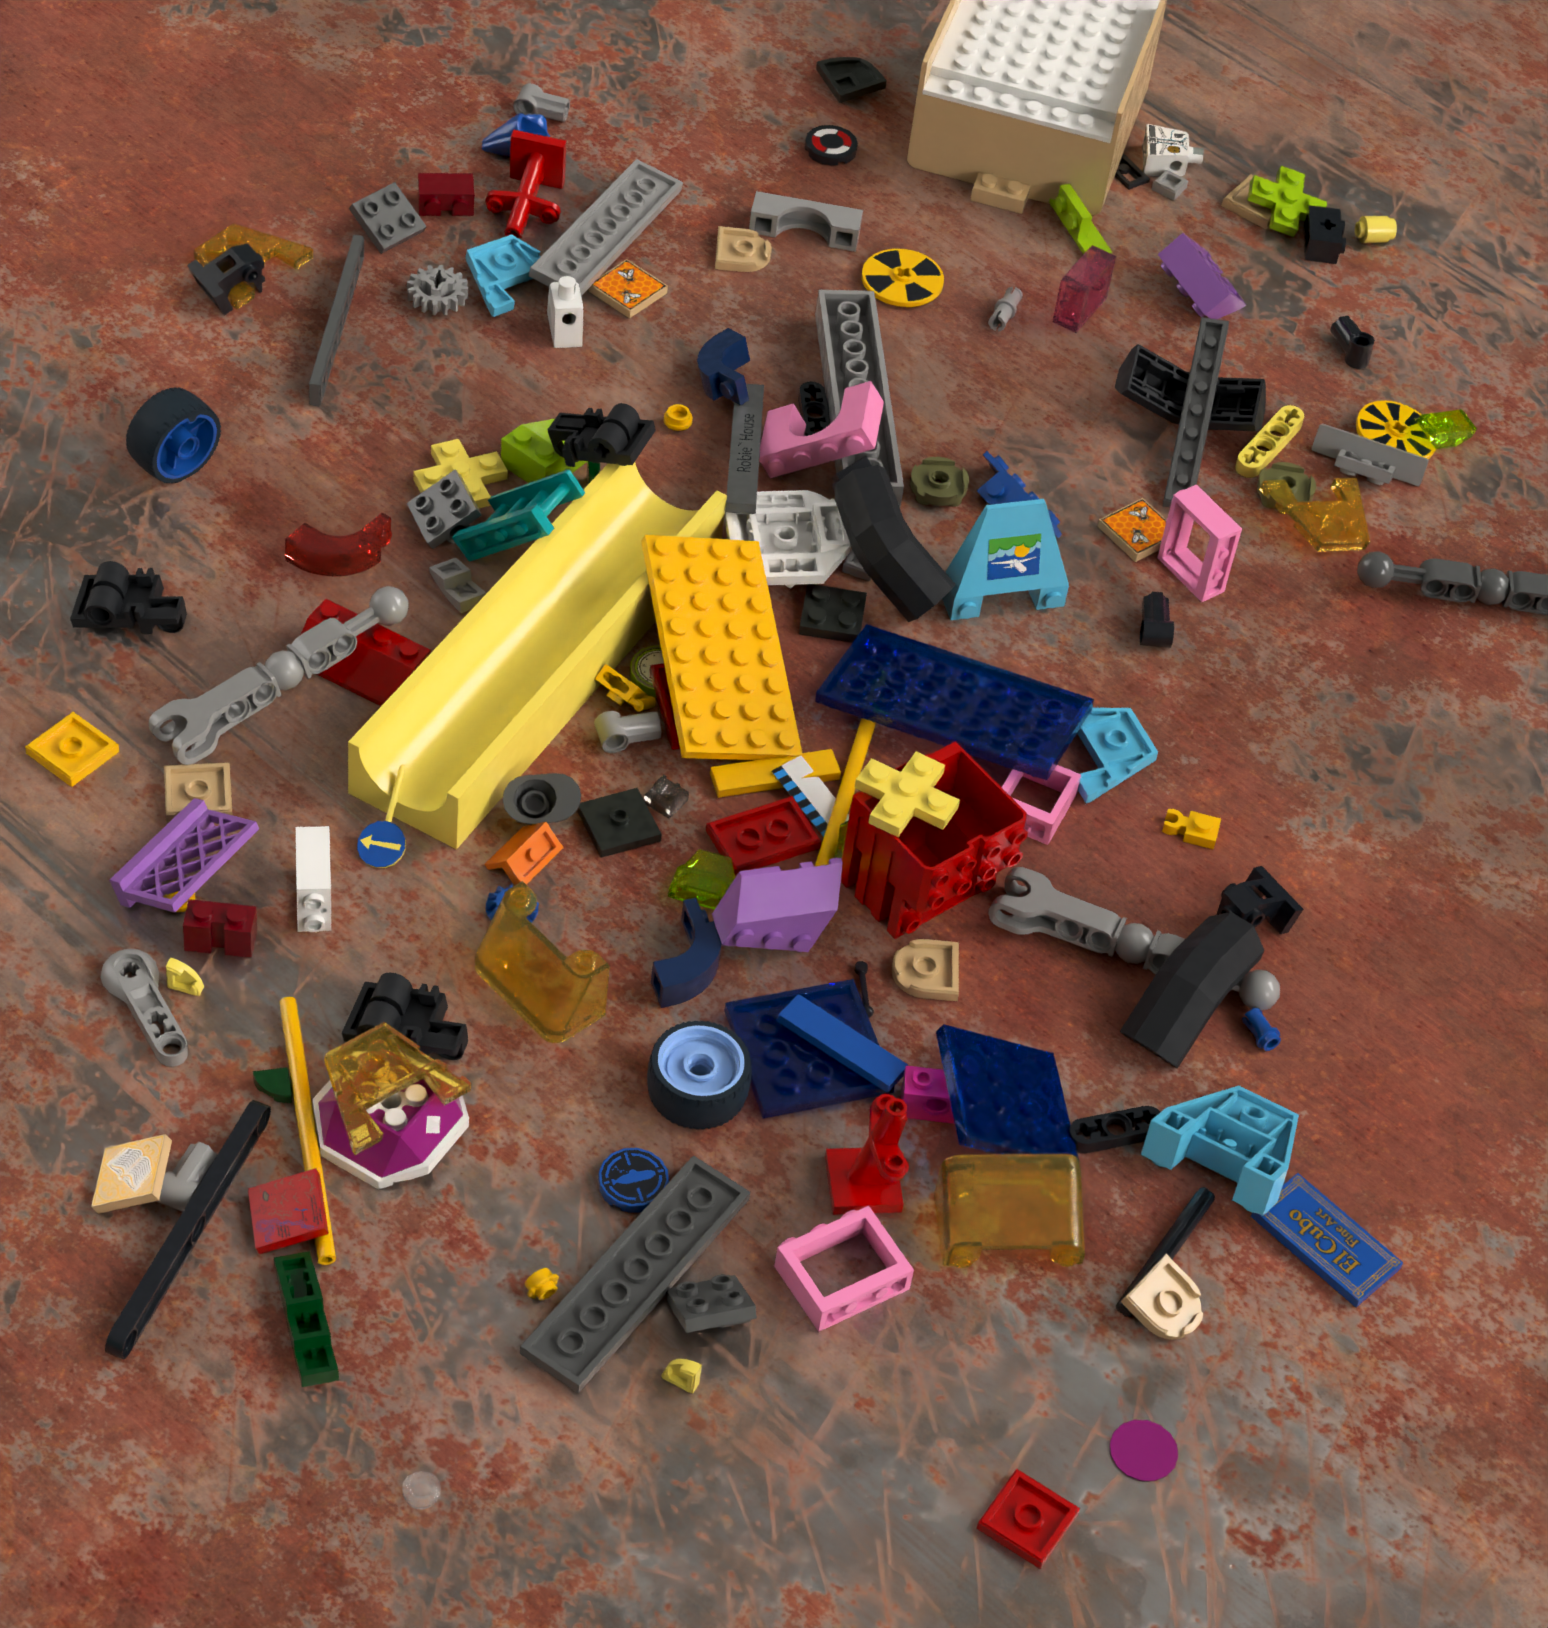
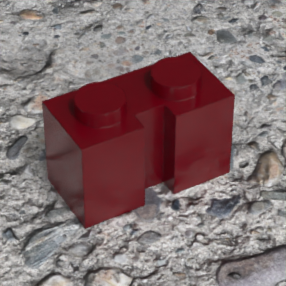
[418,173,475,216]
[183,899,257,958]

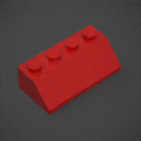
[300,599,431,706]

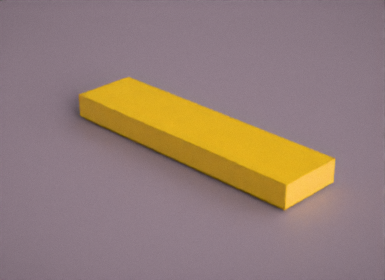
[710,749,841,798]

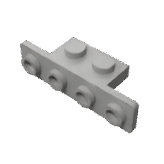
[1312,423,1429,486]

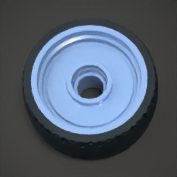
[647,1020,752,1130]

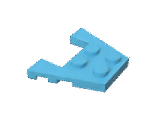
[465,235,541,317]
[1033,707,1158,803]

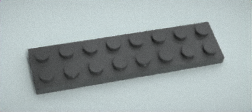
[520,1155,750,1394]

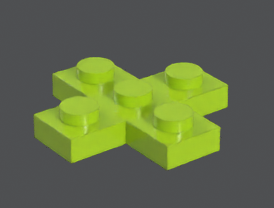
[1247,165,1327,237]

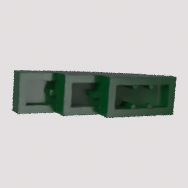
[274,1251,339,1387]

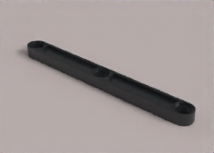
[105,1100,271,1359]

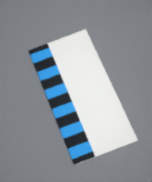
[772,756,849,837]

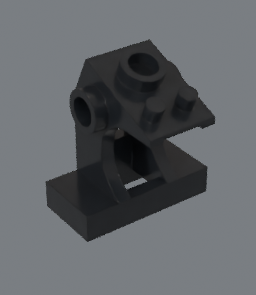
[187,243,265,316]
[1216,866,1304,934]

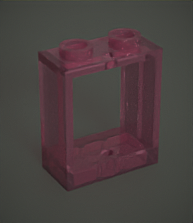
[1052,245,1116,333]

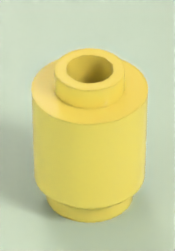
[1354,216,1397,243]

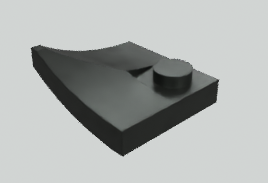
[816,57,887,103]

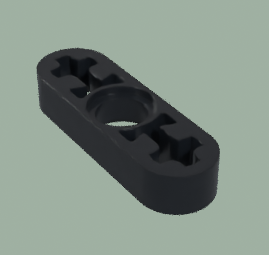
[798,381,830,436]
[1067,1106,1160,1154]

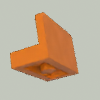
[484,822,564,888]

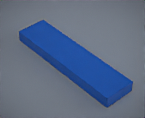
[777,994,909,1093]

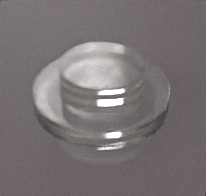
[402,1471,441,1510]

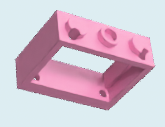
[1157,484,1242,602]
[774,1206,914,1332]

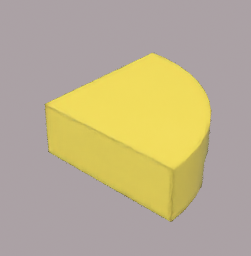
[166,957,204,996]
[661,1359,702,1394]

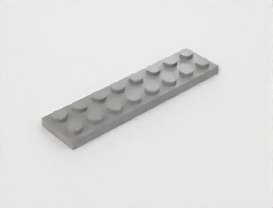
[529,159,683,296]

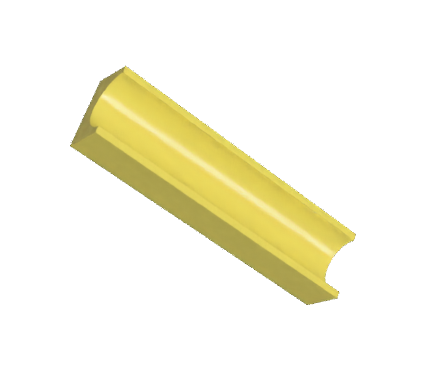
[348,462,727,850]

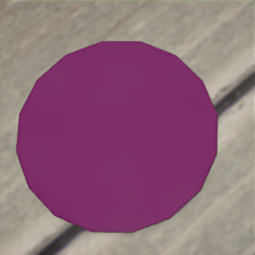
[1110,1420,1178,1481]

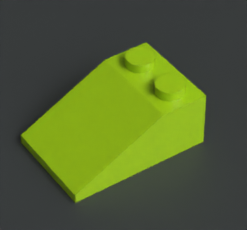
[501,419,587,483]

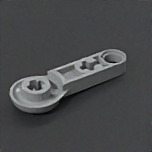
[100,949,188,1067]

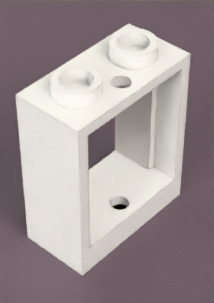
[296,826,331,932]

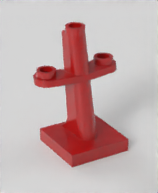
[485,130,567,238]
[825,1094,909,1215]

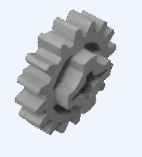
[407,265,468,315]

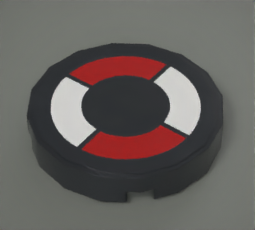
[805,125,858,166]

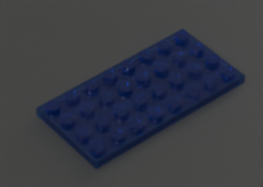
[815,624,1094,780]

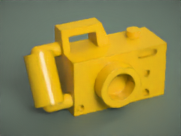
[595,664,656,712]

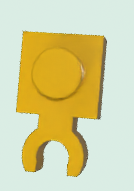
[1162,809,1221,849]

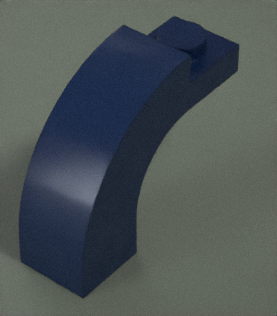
[697,328,750,405]
[651,898,722,1008]

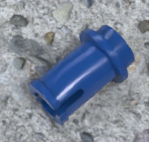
[1242,1008,1281,1051]

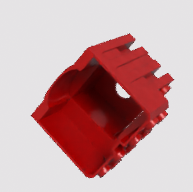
[841,741,1028,939]

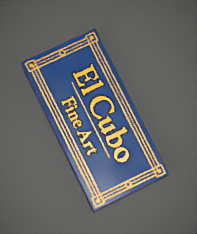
[1251,1173,1403,1308]

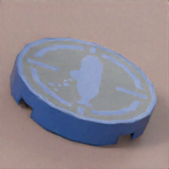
[598,1148,669,1213]

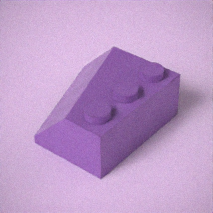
[1158,233,1246,319]
[712,858,843,952]

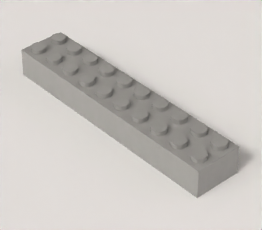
[815,290,904,507]

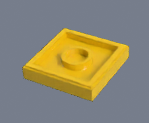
[25,712,119,787]

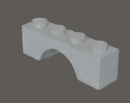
[749,191,863,252]

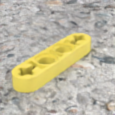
[1235,405,1304,478]

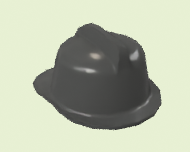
[502,773,581,825]

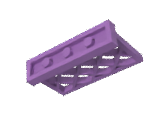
[110,798,259,913]

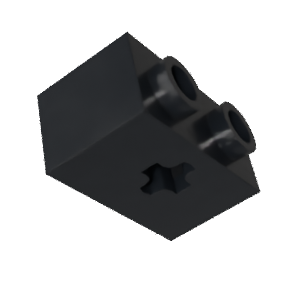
[1303,205,1346,264]

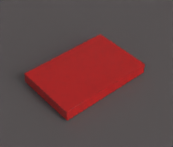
[706,796,821,876]

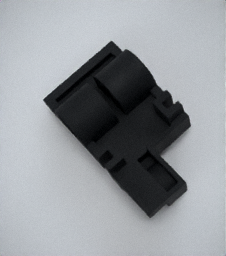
[547,403,656,467]
[70,561,187,634]
[342,973,468,1061]

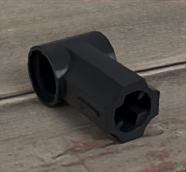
[1330,316,1375,369]
[1140,591,1174,648]

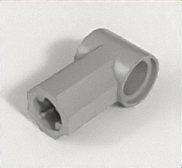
[513,83,570,122]
[594,711,661,753]
[157,1142,218,1212]

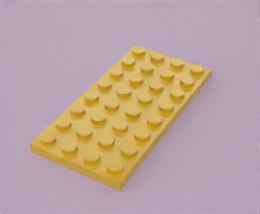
[641,535,803,760]

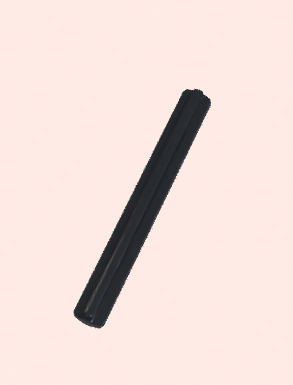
[1116,1187,1215,1317]

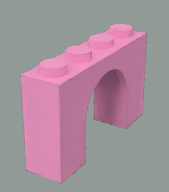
[759,381,884,478]

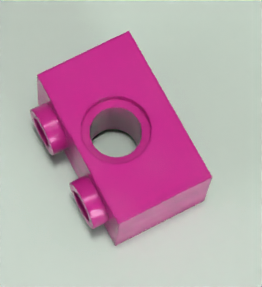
[900,1066,974,1125]

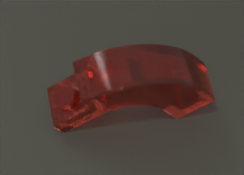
[285,513,392,577]

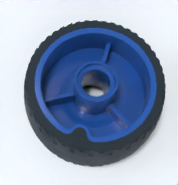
[126,387,221,484]

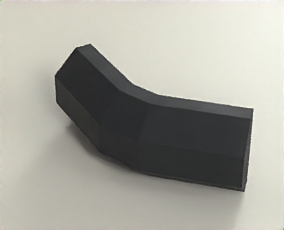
[1114,344,1266,431]
[835,465,956,622]
[1120,912,1264,1068]

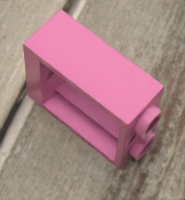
[1002,751,1081,845]

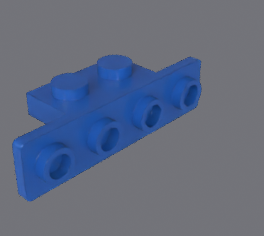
[977,451,1062,538]

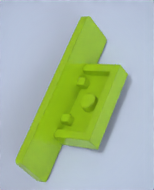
[1049,184,1112,260]

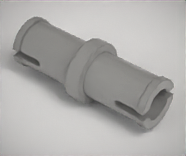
[988,287,1023,331]

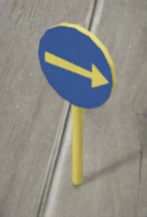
[357,764,406,868]

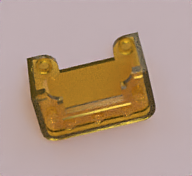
[474,881,610,1043]
[934,1154,1085,1268]

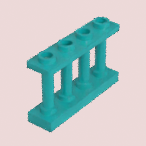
[452,470,585,562]

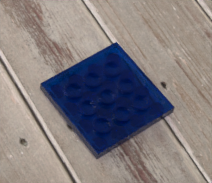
[724,979,895,1119]
[936,1024,1080,1172]

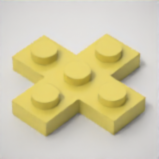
[413,439,508,508]
[855,751,960,837]

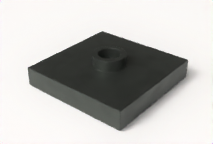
[577,788,662,858]

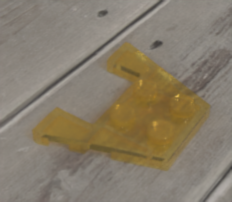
[194,223,314,309]
[1259,478,1370,552]
[324,1022,472,1155]

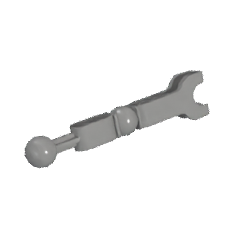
[149,586,409,765]
[989,867,1280,1011]

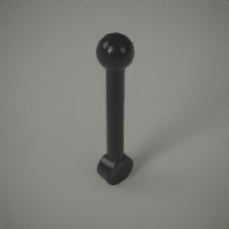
[854,961,874,1018]

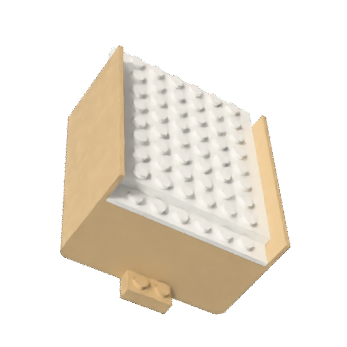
[907,0,1167,215]

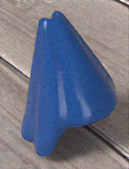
[482,113,550,157]

